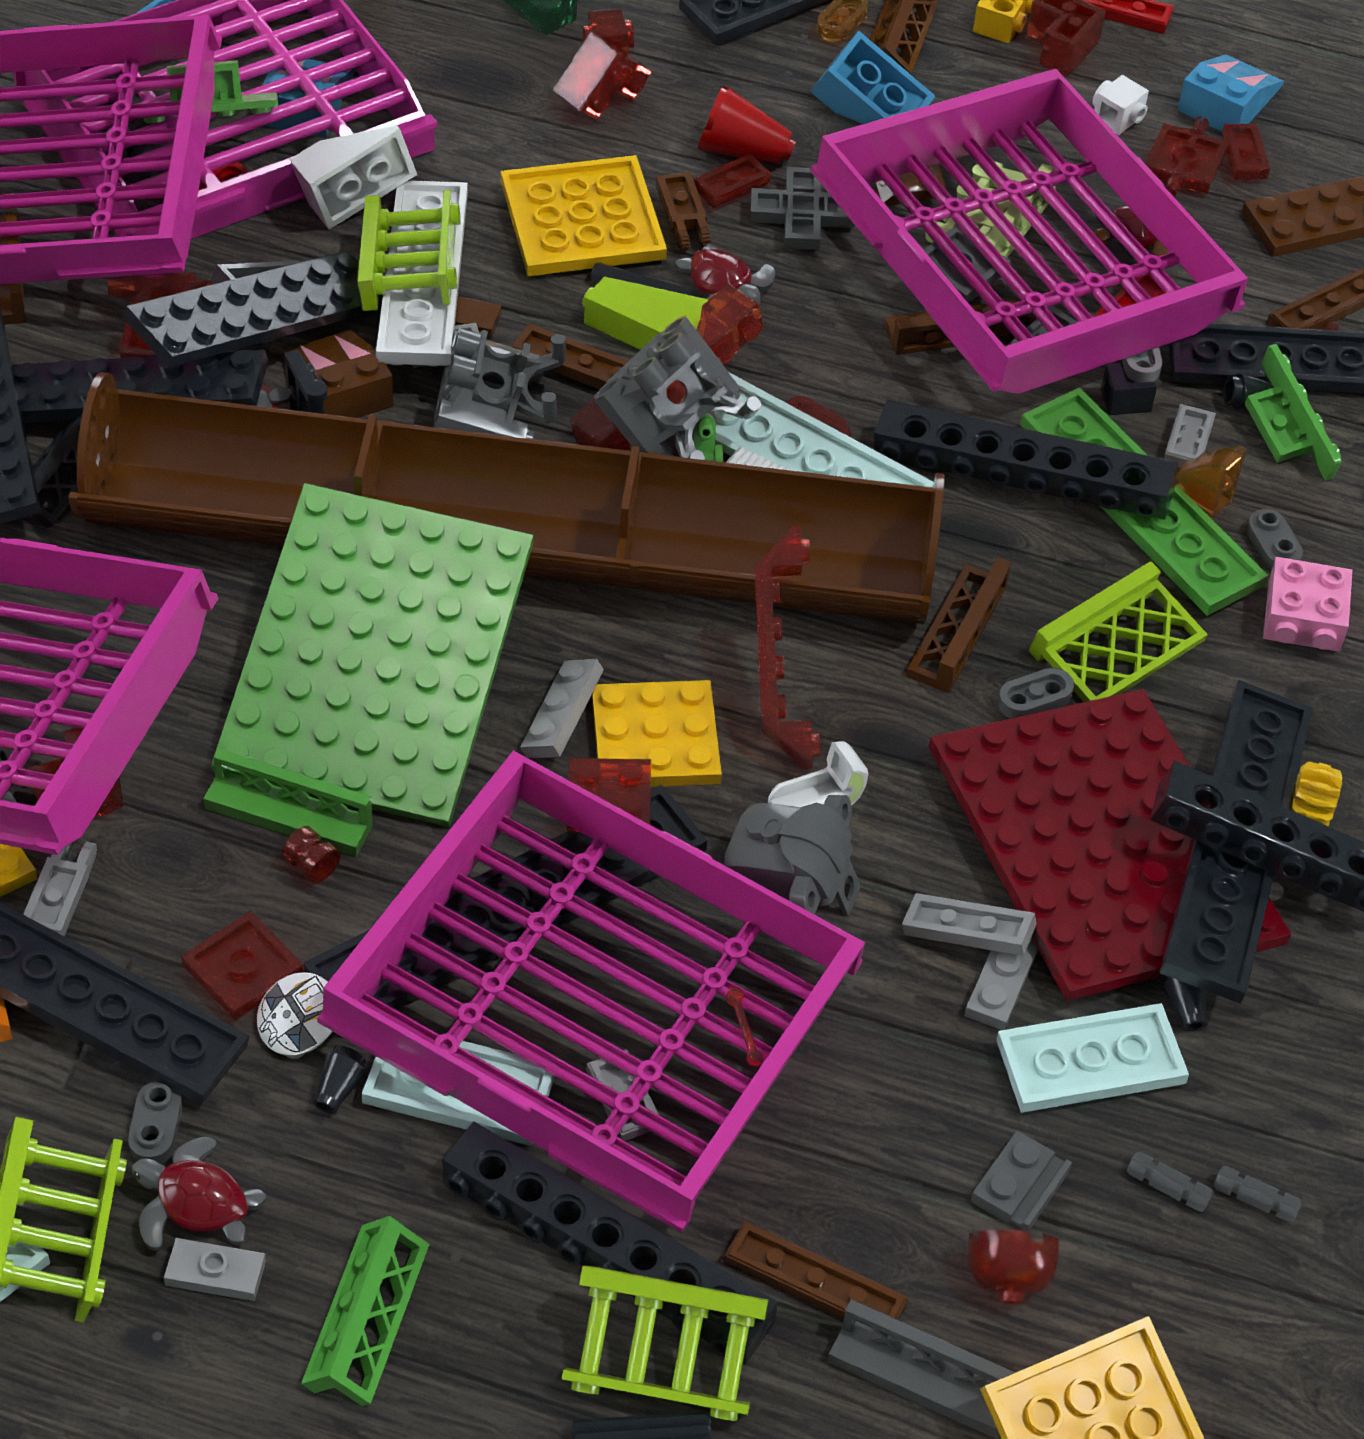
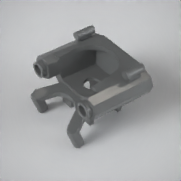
[594,315,761,460]
[433,328,567,439]

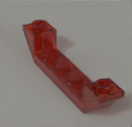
[754,526,821,769]

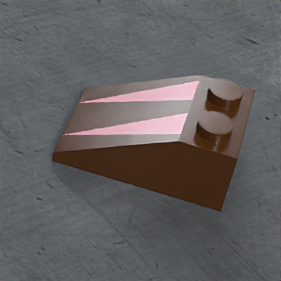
[283,330,393,418]

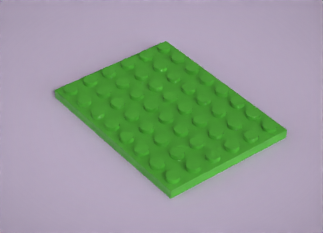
[211,483,534,828]

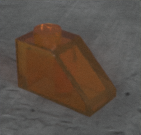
[1177,445,1247,519]

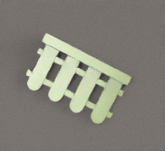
[925,162,1055,258]

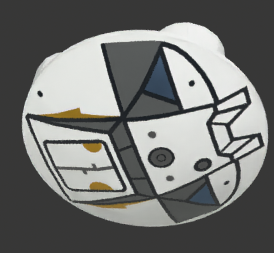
[257,973,333,1059]

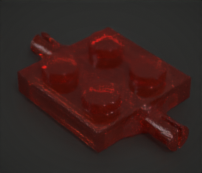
[1145,116,1229,197]
[107,272,211,301]

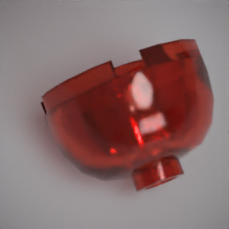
[968,1230,1060,1304]

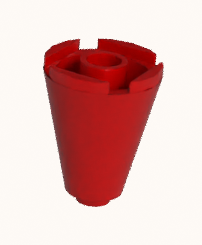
[697,86,796,165]

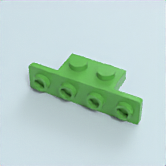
[144,60,278,123]
[1245,344,1341,481]

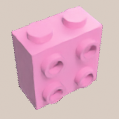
[1263,557,1352,652]

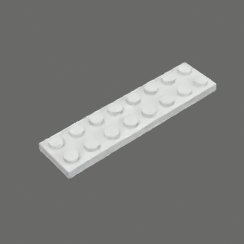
[376,181,468,367]

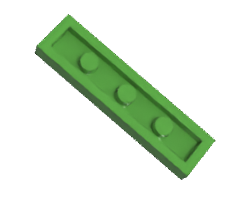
[203,748,373,857]
[301,1216,429,1406]

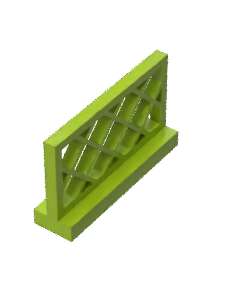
[1028,561,1208,702]

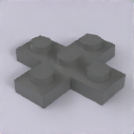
[750,167,855,250]

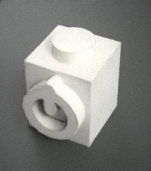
[1092,75,1149,135]

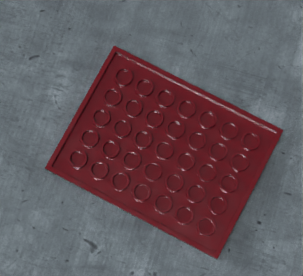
[928,689,1292,1001]

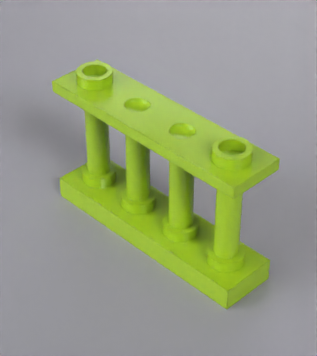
[358,189,461,311]
[0,1117,127,1323]
[562,1265,769,1421]

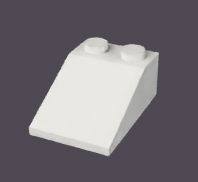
[289,125,417,229]

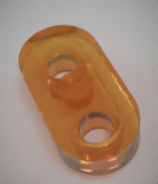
[817,0,868,42]

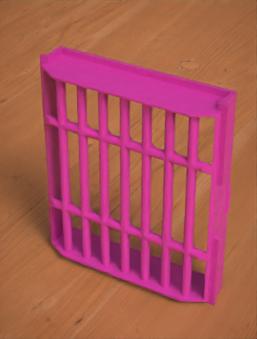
[13,0,437,239]
[0,14,222,284]
[810,69,1248,394]
[0,538,219,855]
[317,750,865,1233]

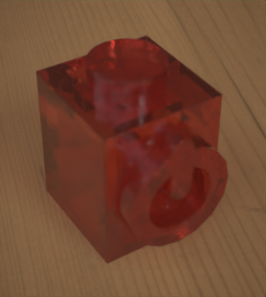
[583,9,634,64]

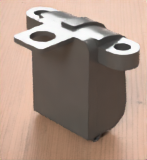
[723,795,860,915]

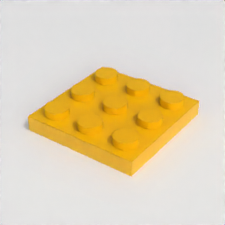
[591,680,722,789]

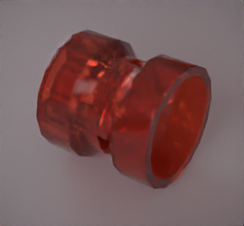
[282,826,341,884]

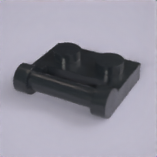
[284,350,328,414]

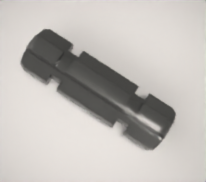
[1127,1151,1213,1212]
[1214,1166,1302,1222]

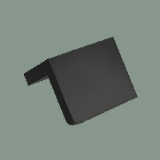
[1100,363,1157,415]

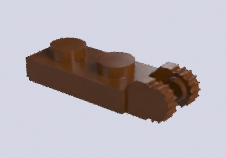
[656,172,711,251]

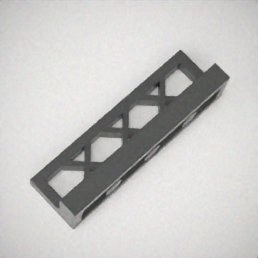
[827,1299,1015,1439]

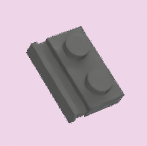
[971,1130,1072,1234]

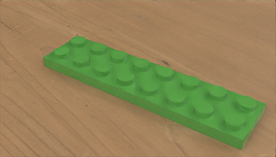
[1020,387,1268,616]

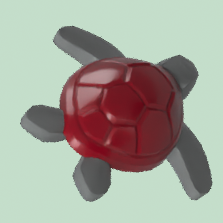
[675,244,775,307]
[132,1136,266,1251]

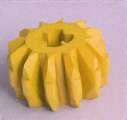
[1289,762,1342,826]

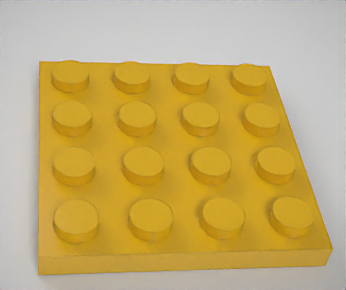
[501,155,667,276]
[980,1316,1204,1439]

